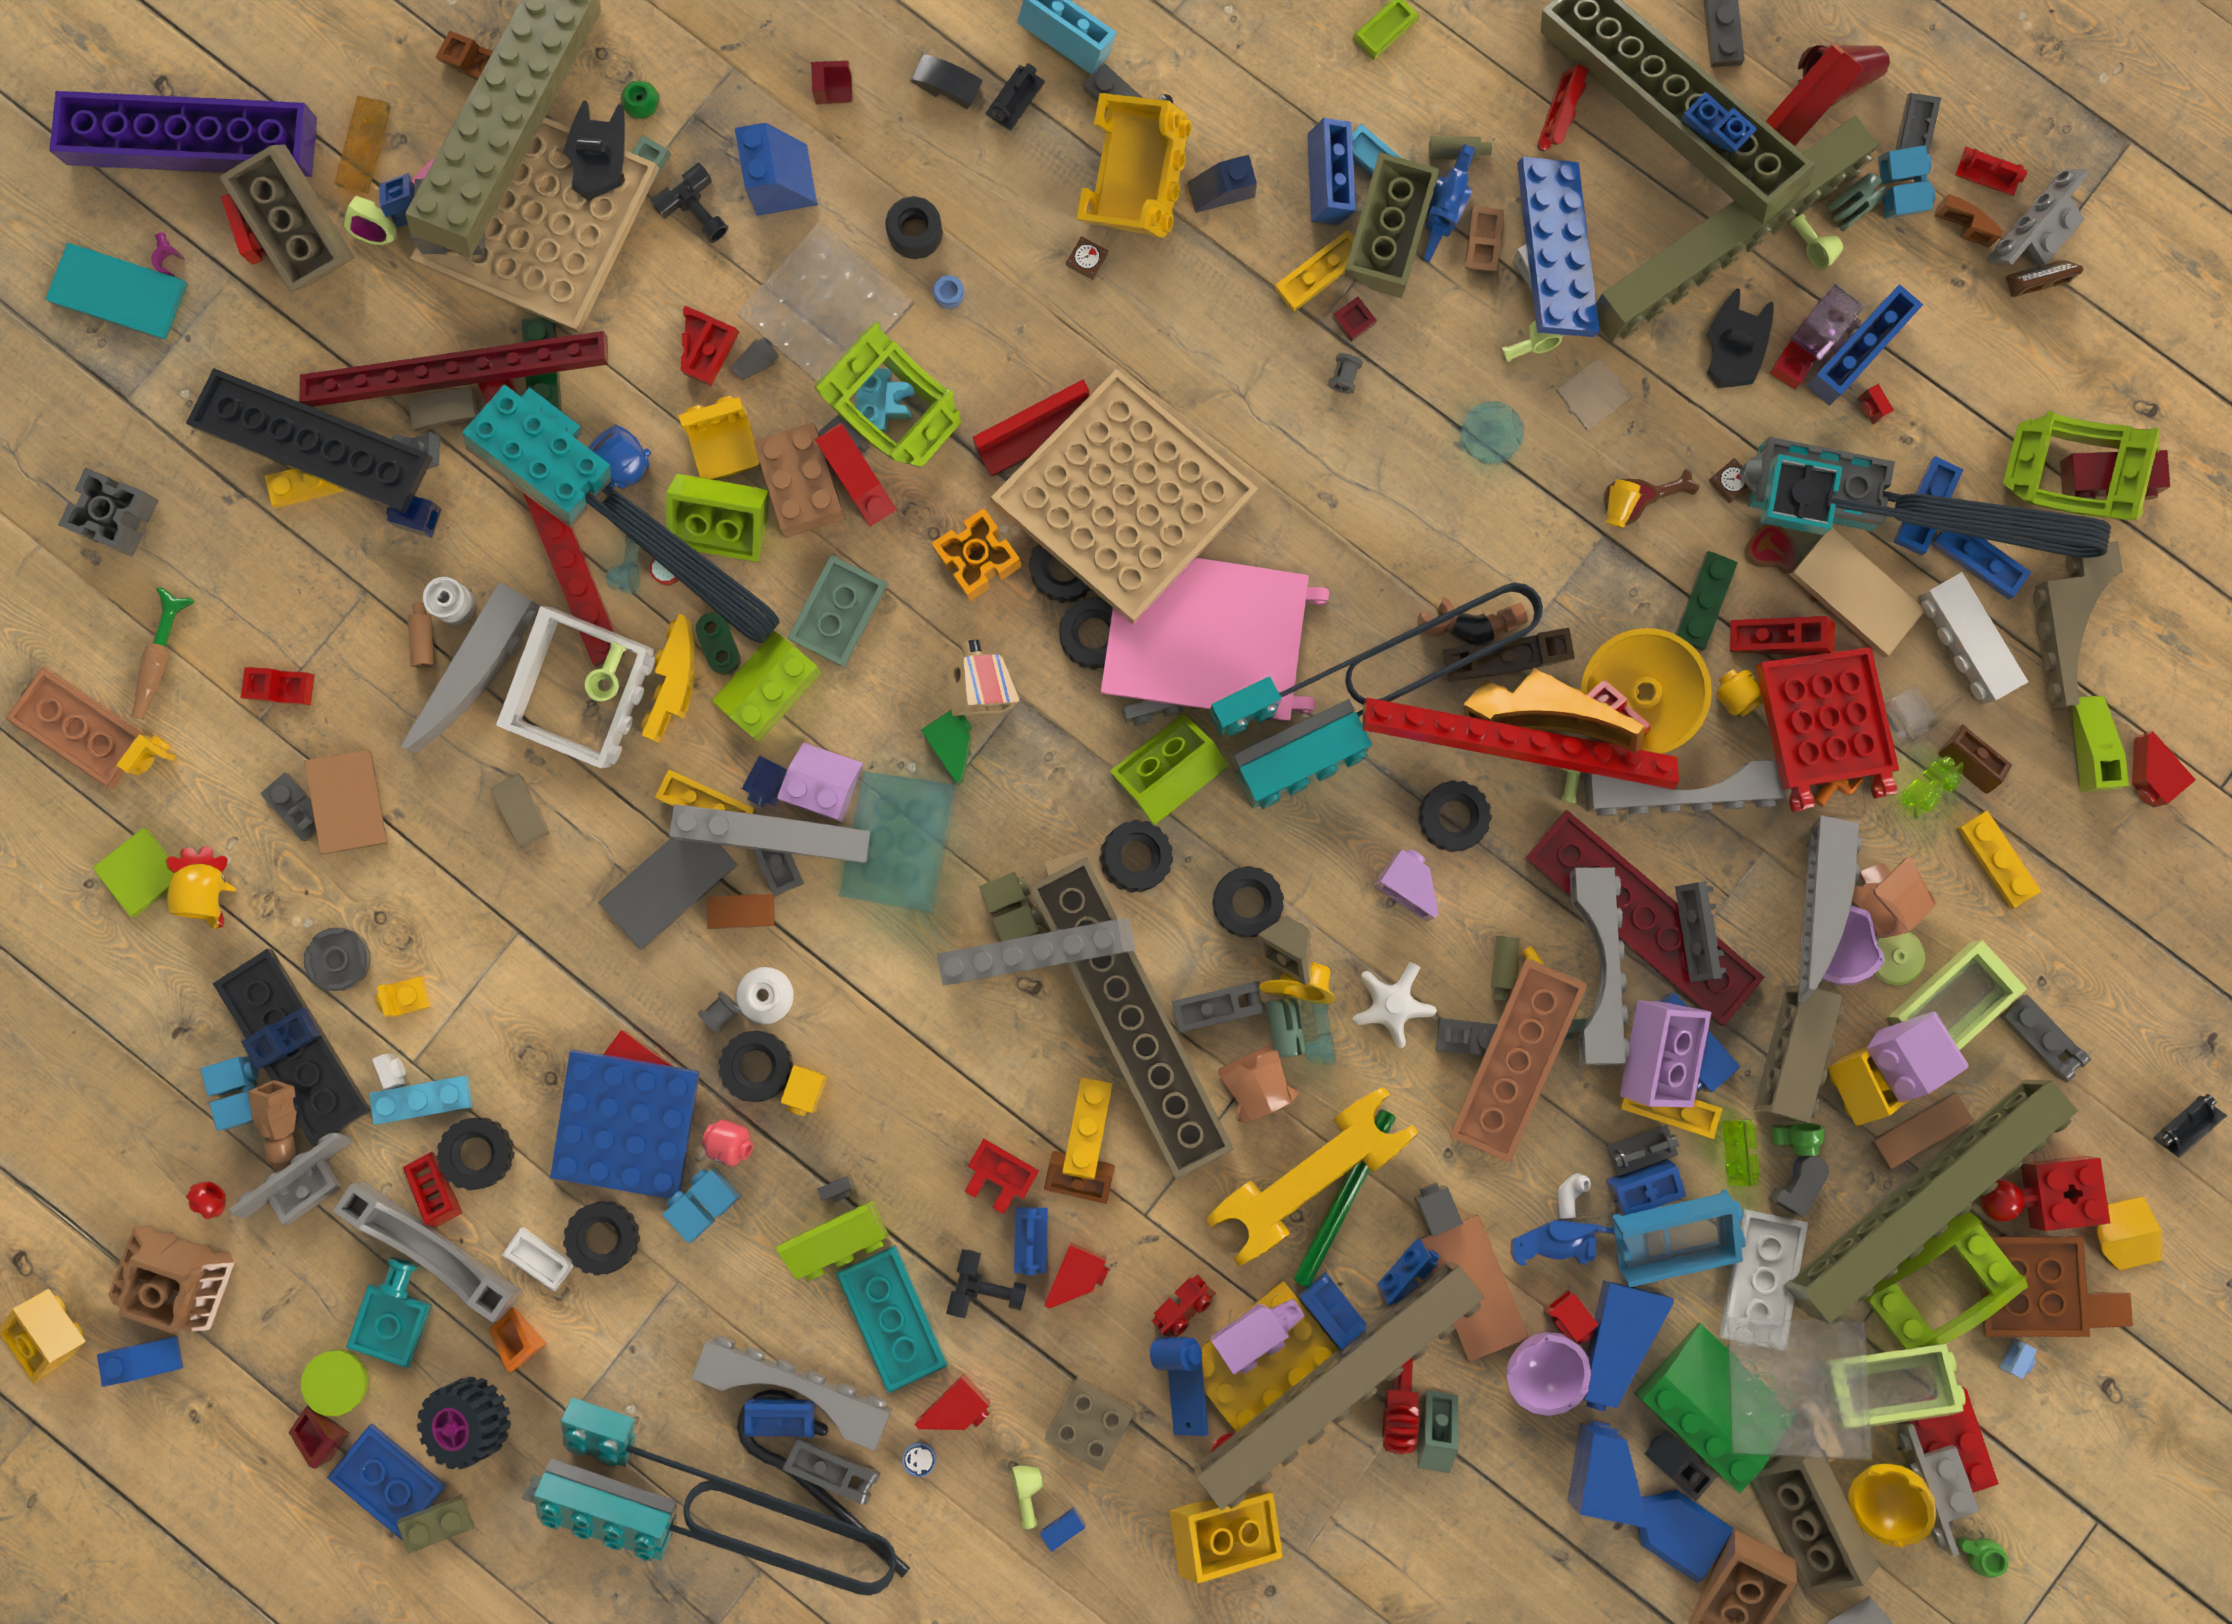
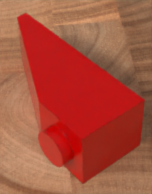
[814,423,897,527]
[1730,616,1835,656]

